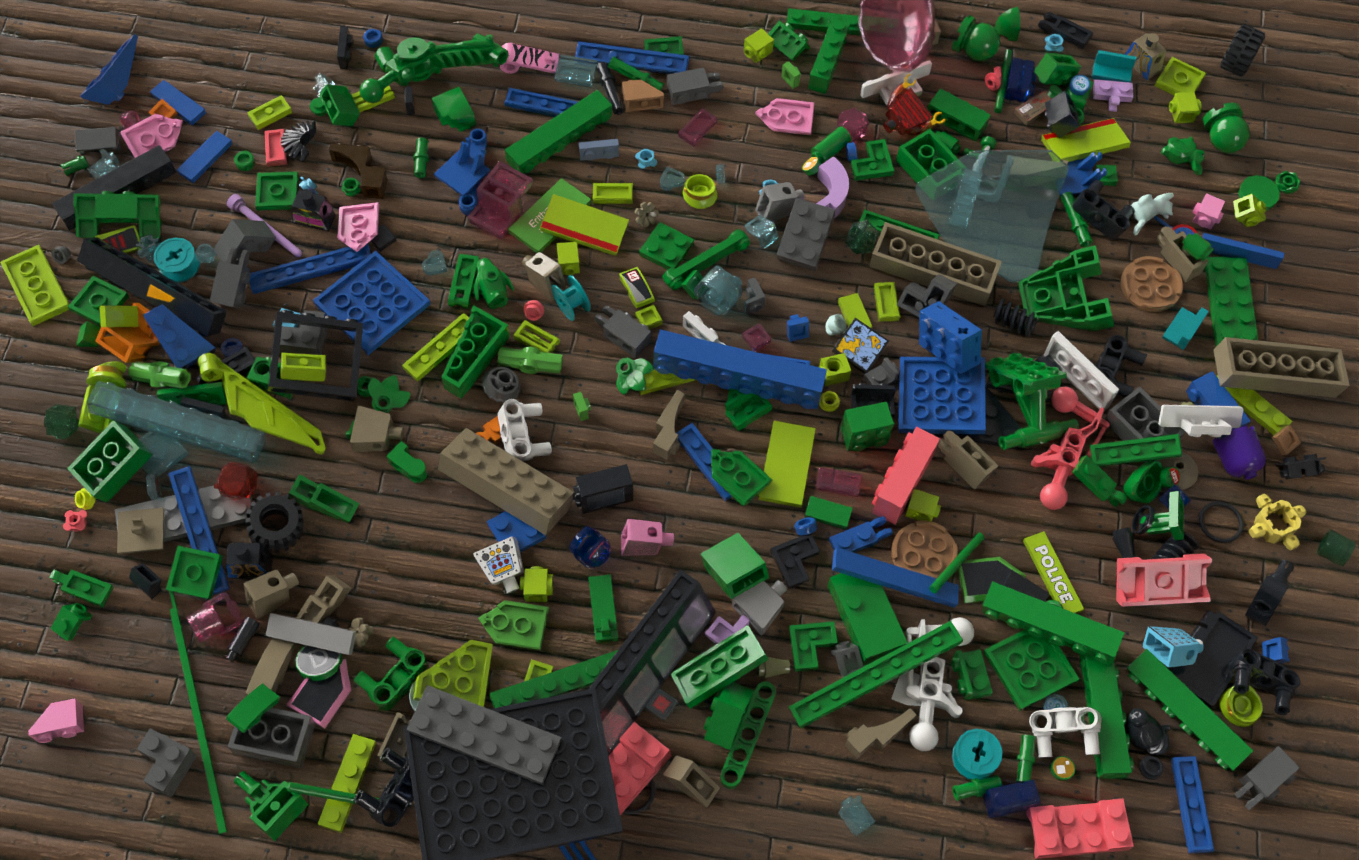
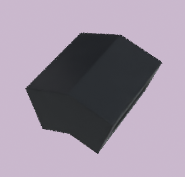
[129,563,162,600]

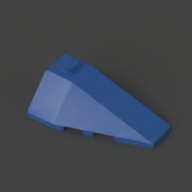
[80,34,138,105]

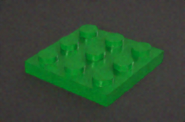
[983,630,1079,712]

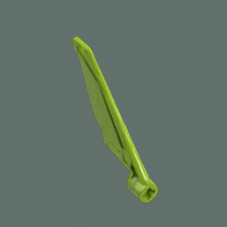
[198,353,325,455]

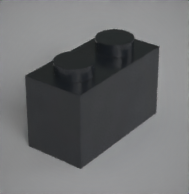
[1045,91,1080,138]

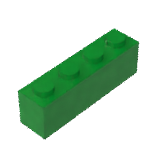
[808,18,850,94]

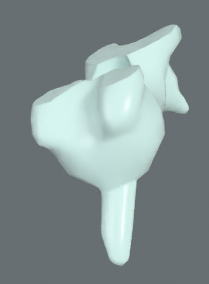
[1131,193,1174,236]

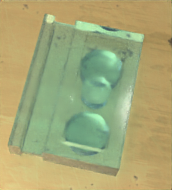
[554,55,598,87]

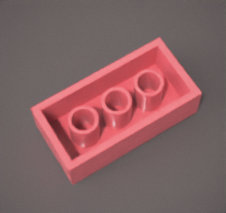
[872,427,940,525]

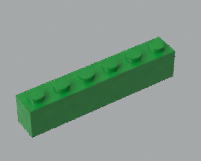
[505,90,612,176]
[982,581,1125,664]
[1127,649,1253,771]
[1079,654,1134,779]

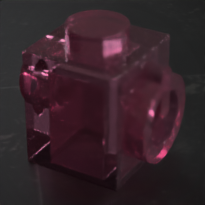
[837,107,869,142]

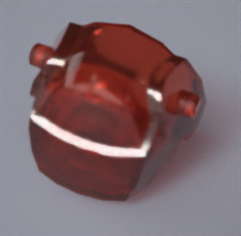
[214,462,258,500]

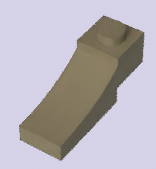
[653,390,685,460]
[296,575,351,645]
[844,708,916,759]

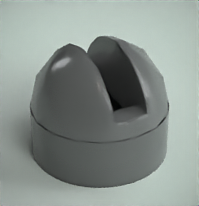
[52,246,71,264]

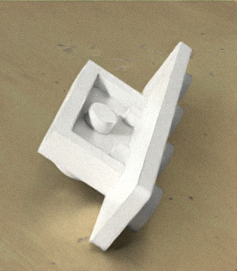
[860,60,932,107]
[1158,405,1244,437]

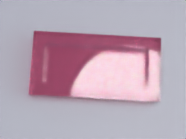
[678,108,717,147]
[815,467,862,497]

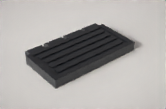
[1169,610,1258,709]

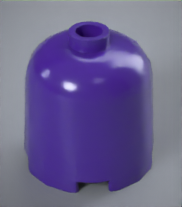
[1212,426,1266,480]

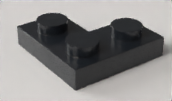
[770,534,820,590]

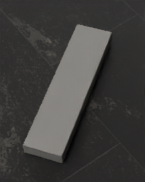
[265,613,356,655]

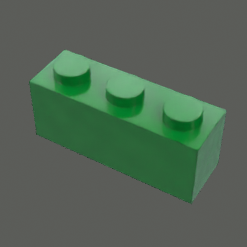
[926,88,991,142]

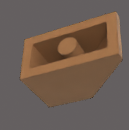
[622,80,664,112]

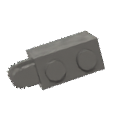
[667,68,724,105]
[210,247,251,309]
[594,305,651,359]
[1234,746,1299,810]

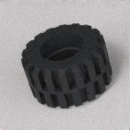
[1220,24,1265,77]
[246,492,304,553]

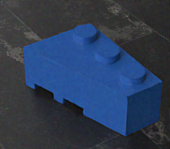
[143,304,216,369]

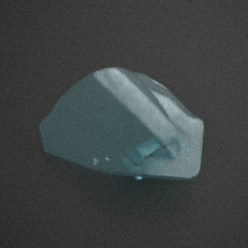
[916,150,1069,283]

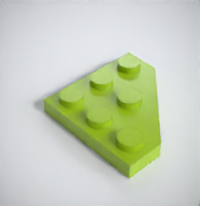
[413,640,493,707]

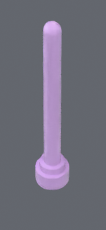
[227,194,302,257]

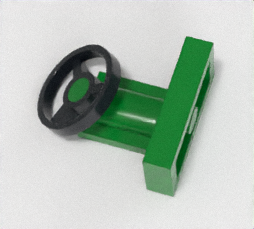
[1132,491,1184,540]

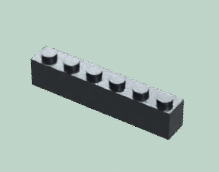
[52,145,176,231]

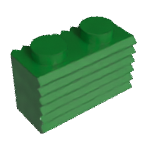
[320,84,360,127]

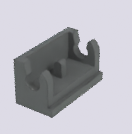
[75,127,121,154]

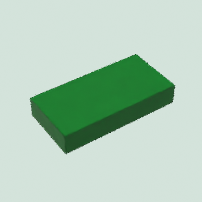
[804,496,852,530]

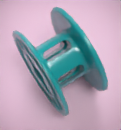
[153,238,200,283]
[551,275,591,321]
[952,729,1003,780]

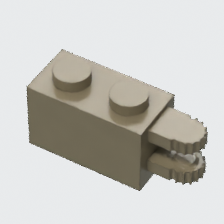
[1157,226,1208,282]
[938,431,998,490]

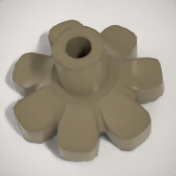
[634,202,659,228]
[349,618,374,647]

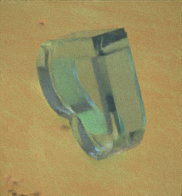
[660,166,685,191]
[422,250,447,275]

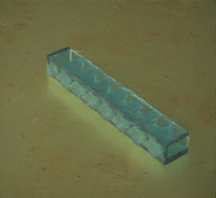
[87,381,265,463]

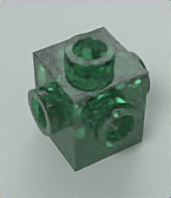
[845,220,879,254]
[44,404,79,439]

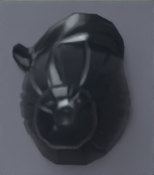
[1124,708,1170,755]

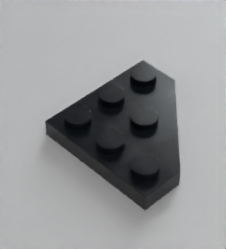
[955,385,1021,450]

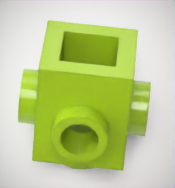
[1233,194,1267,227]

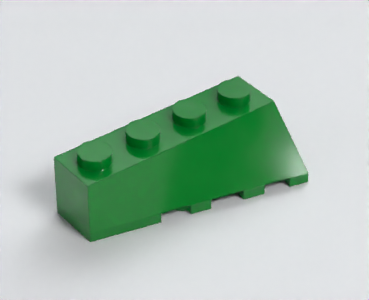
[442,305,510,399]

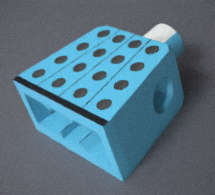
[1142,626,1203,667]

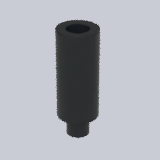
[226,617,260,662]

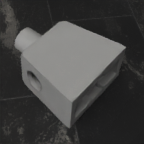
[755,182,805,225]
[732,580,787,636]

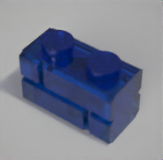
[1004,58,1037,103]
[983,780,1041,818]

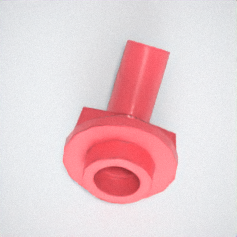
[985,66,1002,91]

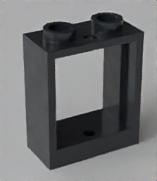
[573,464,633,514]

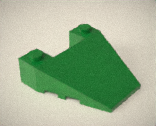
[1018,245,1115,331]

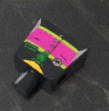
[291,189,336,232]

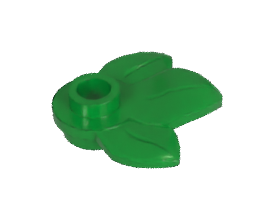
[616,358,654,395]
[368,375,410,413]

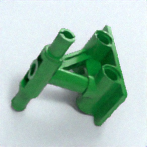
[985,353,1079,450]

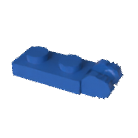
[829,516,893,553]

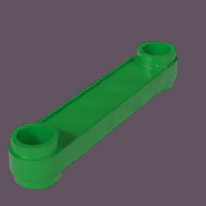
[662,229,751,291]

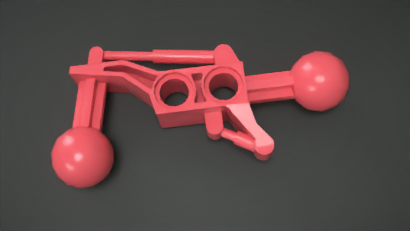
[1031,386,1110,510]

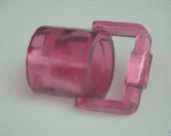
[186,593,242,643]

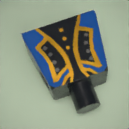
[226,542,273,578]

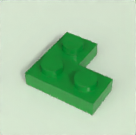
[851,139,894,181]
[789,621,838,672]

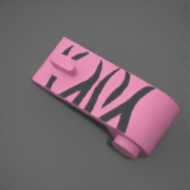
[500,43,559,74]

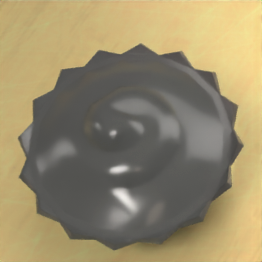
[481,367,521,403]

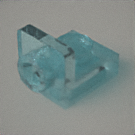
[87,149,119,179]
[744,215,779,249]
[838,795,875,837]

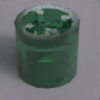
[1316,529,1356,567]

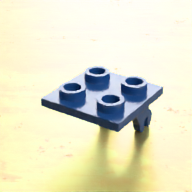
[434,137,491,197]
[1055,152,1107,196]

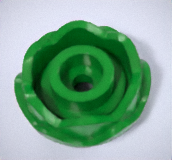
[1275,171,1300,194]

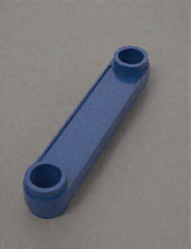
[459,128,487,216]

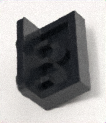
[851,383,895,419]

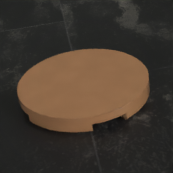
[1120,256,1183,312]
[891,520,958,578]

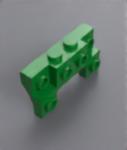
[73,191,162,239]

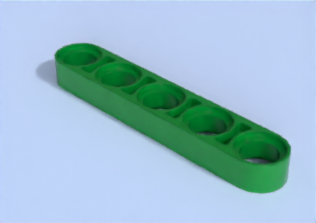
[720,681,776,789]

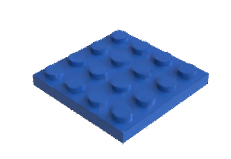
[313,251,431,355]
[899,357,986,434]

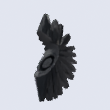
[280,121,316,162]

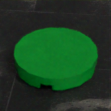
[1238,175,1280,211]

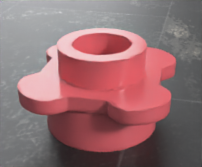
[63,510,87,532]

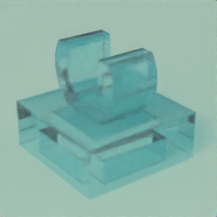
[313,73,335,97]

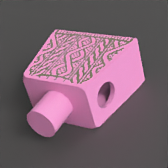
[621,519,674,556]

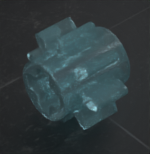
[136,235,161,261]

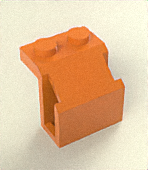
[96,303,160,363]

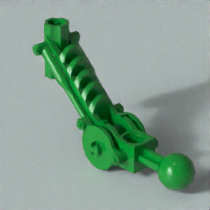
[360,33,509,104]

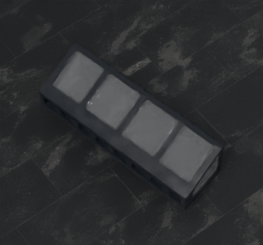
[589,569,716,756]

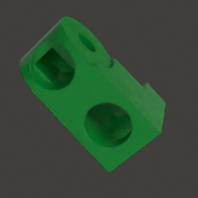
[386,441,427,483]

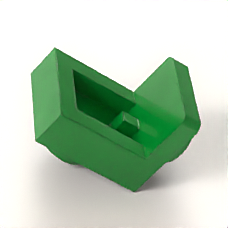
[50,603,93,641]

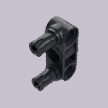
[1072,180,1135,240]
[1095,335,1147,398]
[1245,560,1294,627]
[1229,648,1301,716]
[353,748,414,827]

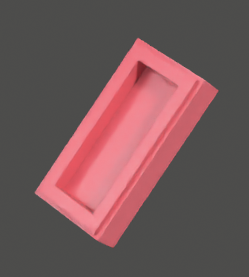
[265,129,287,167]

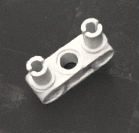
[498,399,552,461]
[1029,707,1102,757]

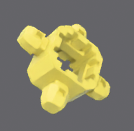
[1249,494,1306,550]

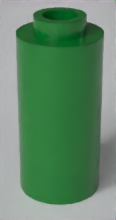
[811,126,852,164]

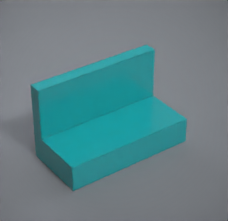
[1091,50,1137,83]
[1162,307,1209,350]

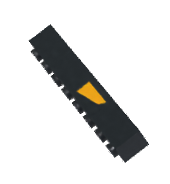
[77,237,227,337]

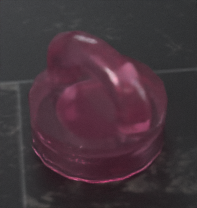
[119,110,141,129]

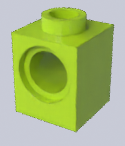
[744,28,774,63]
[557,242,580,275]
[819,353,851,386]
[905,489,941,521]

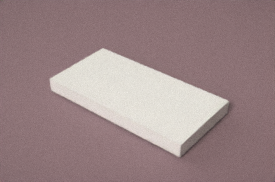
[1044,331,1119,412]

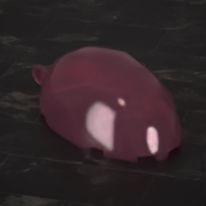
[859,0,935,73]

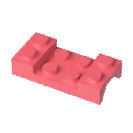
[1116,554,1212,607]
[609,722,671,815]
[1026,798,1134,859]

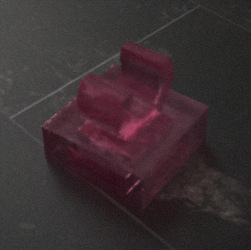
[742,323,771,352]

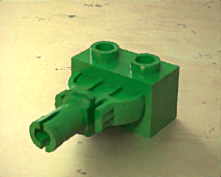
[234,771,309,842]

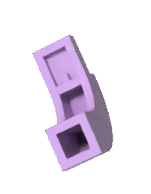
[816,157,849,218]

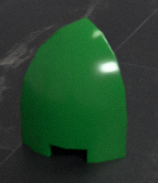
[995,7,1021,41]

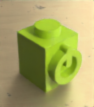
[1169,92,1201,123]
[520,566,553,602]

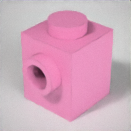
[1192,193,1225,230]

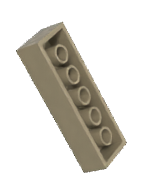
[870,222,1002,306]
[1214,337,1350,398]
[438,428,574,535]

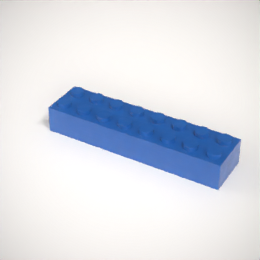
[653,329,827,409]

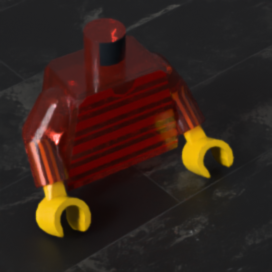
[883,74,946,135]

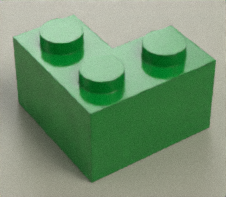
[703,682,754,750]

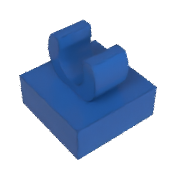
[787,314,809,341]
[1262,637,1290,663]

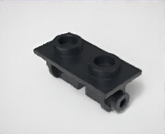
[1276,454,1326,480]

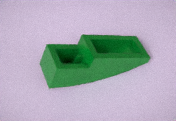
[288,474,360,523]

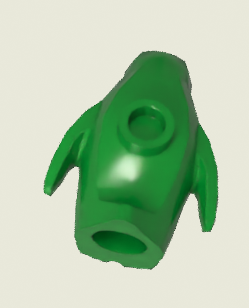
[474,258,514,309]

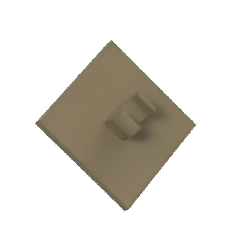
[117,507,164,554]

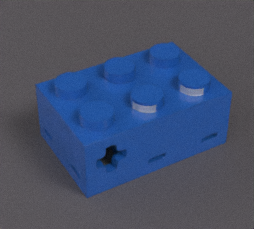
[919,301,982,374]

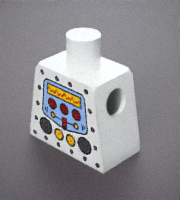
[473,536,524,594]

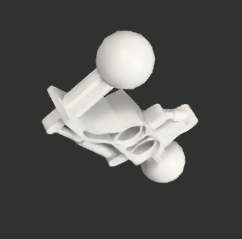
[905,617,974,751]

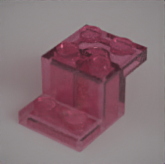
[467,161,533,239]

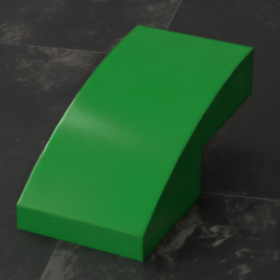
[226,683,280,733]

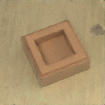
[1272,425,1301,455]

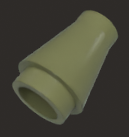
[755,657,790,679]

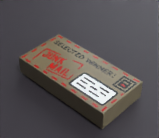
[1014,91,1051,125]

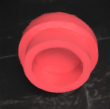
[524,300,545,321]

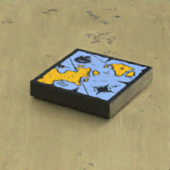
[832,318,889,374]

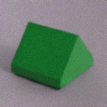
[76,321,101,347]

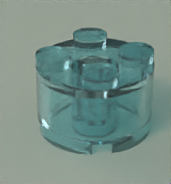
[694,266,742,315]

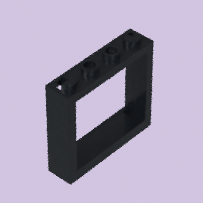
[267,310,363,402]

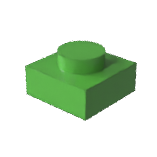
[781,61,801,89]
[573,392,591,421]

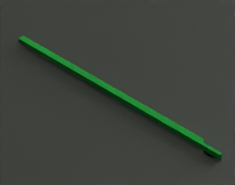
[169,591,228,835]

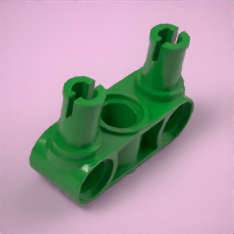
[354,636,428,711]

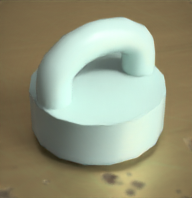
[825,314,846,336]

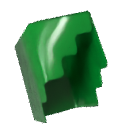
[432,87,476,132]

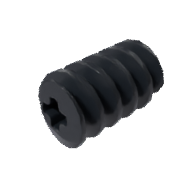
[993,299,1040,338]
[1151,532,1199,559]

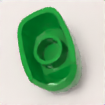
[1123,460,1163,503]

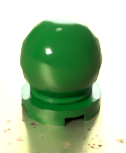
[951,15,1001,61]
[1203,102,1250,153]

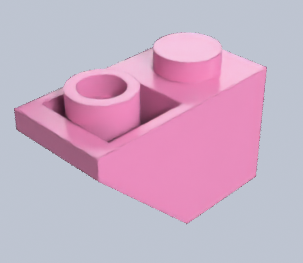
[28,698,84,743]

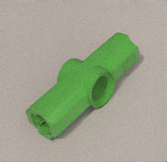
[497,347,563,374]
[128,361,191,388]

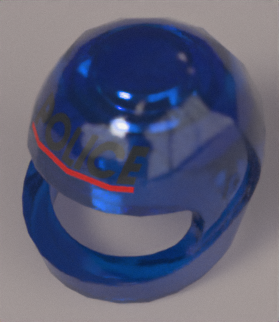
[569,526,611,568]

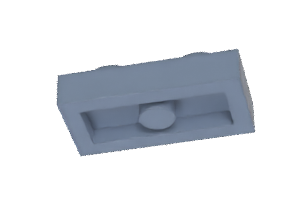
[579,139,619,161]

